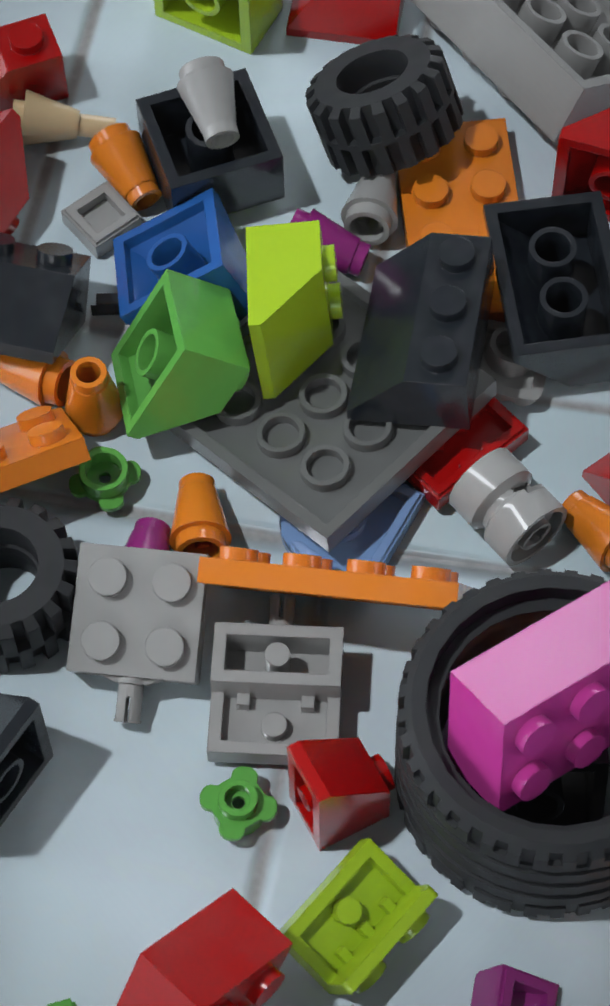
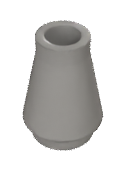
[177,56,240,149]
[341,171,398,246]

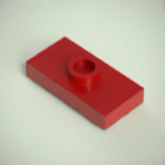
[406,397,529,511]

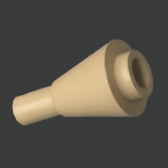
[13,89,116,146]

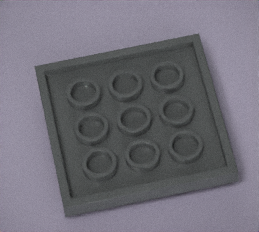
[168,270,497,552]

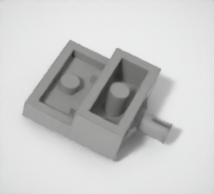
[66,542,210,724]
[206,594,344,765]

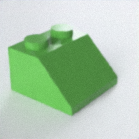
[111,269,250,439]

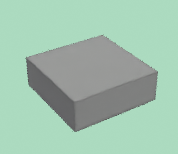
[61,181,143,259]

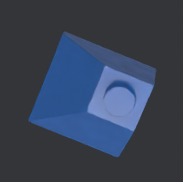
[113,188,248,325]

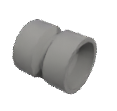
[449,448,568,566]

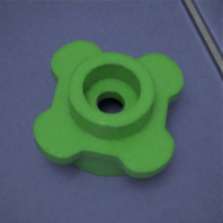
[69,446,141,512]
[199,766,278,842]

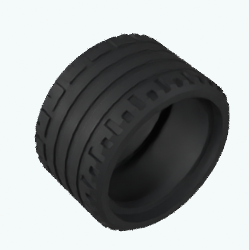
[394,569,610,918]

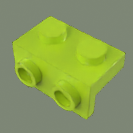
[279,838,438,995]

